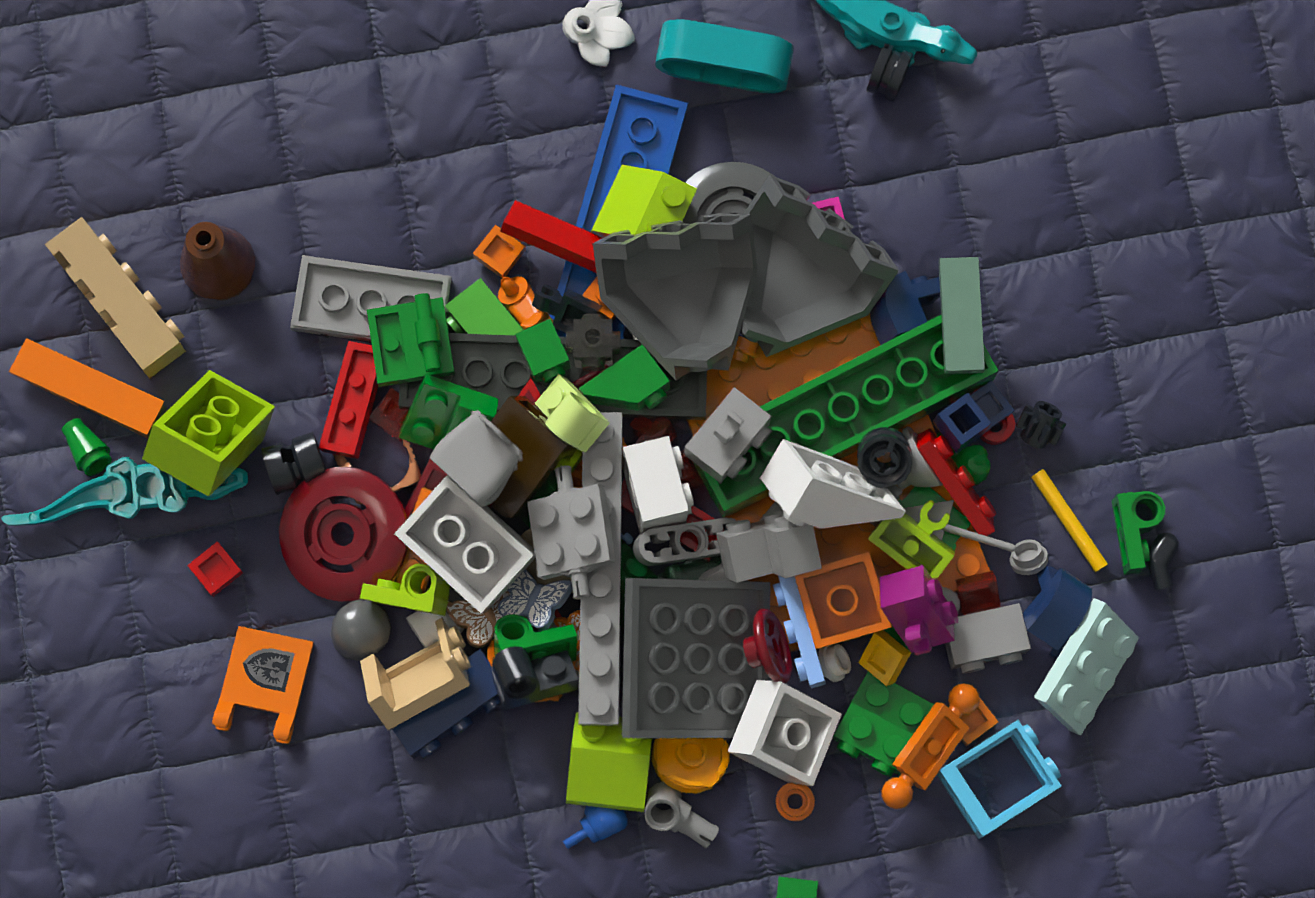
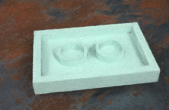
[1034,598,1139,736]

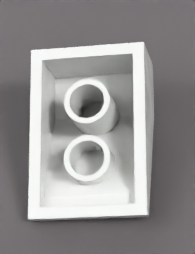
[760,439,906,529]

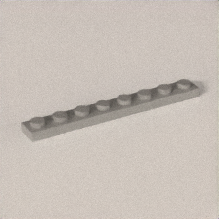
[579,412,623,726]

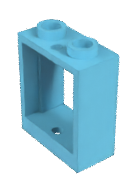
[937,720,1061,839]

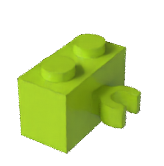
[868,500,955,579]

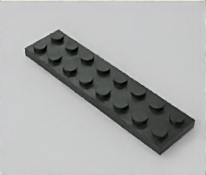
[399,333,707,420]

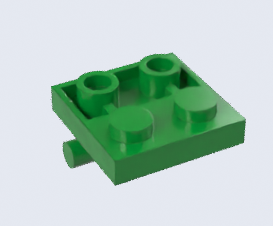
[367,293,455,387]

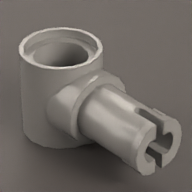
[645,782,719,848]

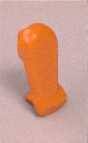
[498,276,553,330]

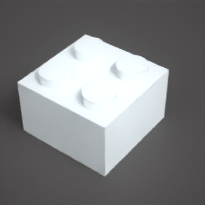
[622,436,693,534]
[728,680,841,786]

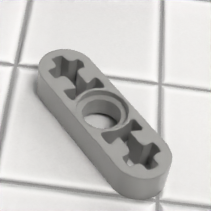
[633,518,736,566]

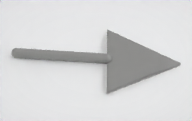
[904,500,1016,552]

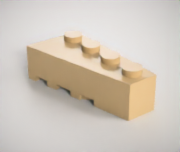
[45,217,186,379]

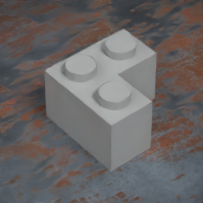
[716,510,822,583]

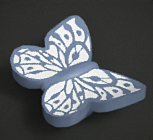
[498,569,573,631]

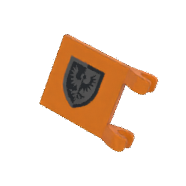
[212,626,314,744]

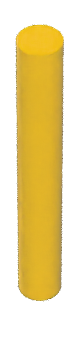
[1031,469,1108,573]

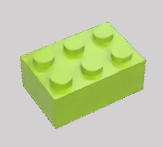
[142,370,275,497]

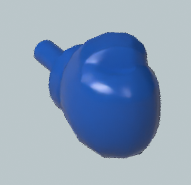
[563,806,628,849]

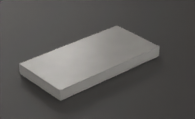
[290,255,452,342]

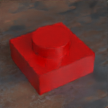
[187,541,243,597]

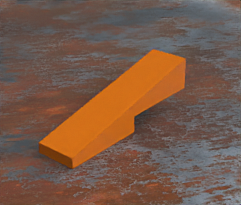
[9,338,164,438]

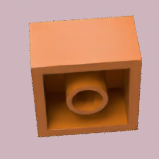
[795,552,891,649]

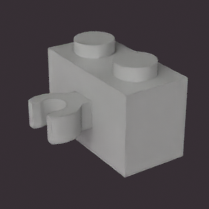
[684,387,772,483]

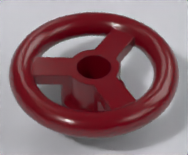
[743,608,792,684]

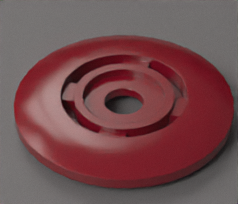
[279,467,408,601]

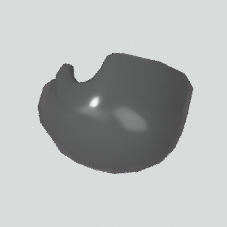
[330,599,392,661]

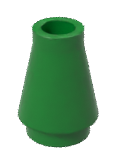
[61,418,112,476]

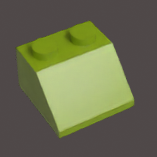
[590,165,697,238]
[566,712,652,812]

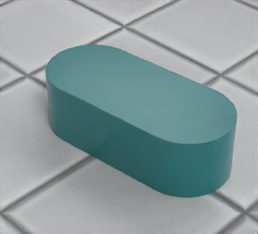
[655,19,794,93]

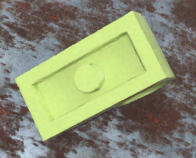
[535,374,610,453]

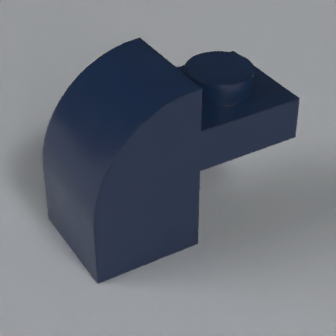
[870,271,940,345]
[933,380,1015,453]
[1022,564,1092,651]

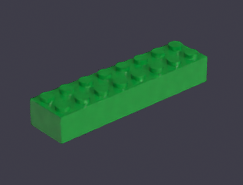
[692,315,998,518]

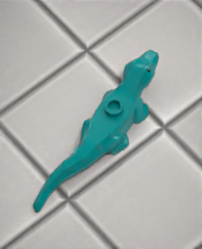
[815,0,978,67]
[1,457,248,526]

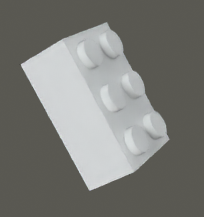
[395,476,535,613]

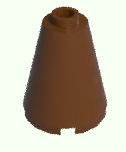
[180,222,255,301]

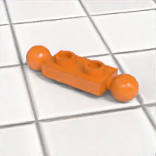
[881,684,980,809]

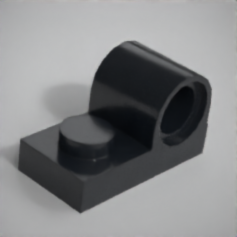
[492,646,579,711]

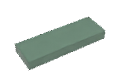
[938,257,985,374]

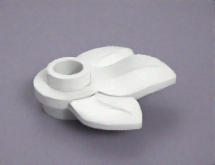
[562,0,635,67]

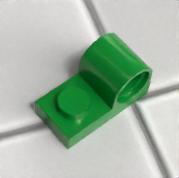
[1111,491,1165,575]
[494,614,578,662]

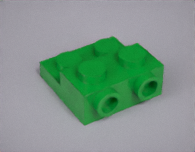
[399,374,498,449]
[832,671,934,777]

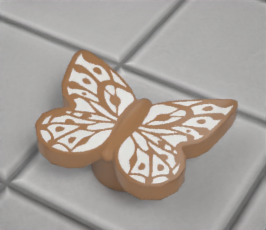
[446,590,526,648]

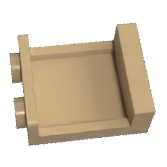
[360,618,471,730]

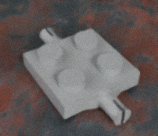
[527,466,616,599]

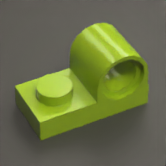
[360,564,450,616]

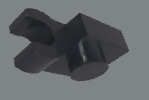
[531,284,602,338]

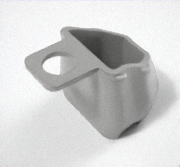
[430,410,523,507]

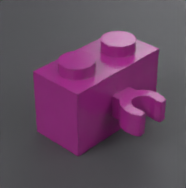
[880,565,958,655]

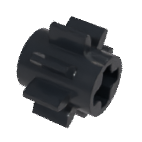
[1016,401,1066,449]

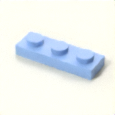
[773,575,826,689]

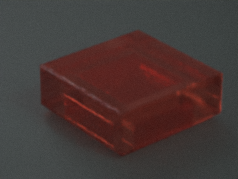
[955,571,1001,616]

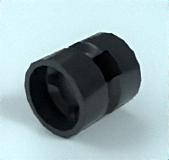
[261,432,326,495]

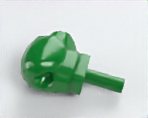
[936,432,991,486]

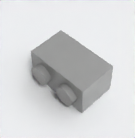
[945,603,1031,674]

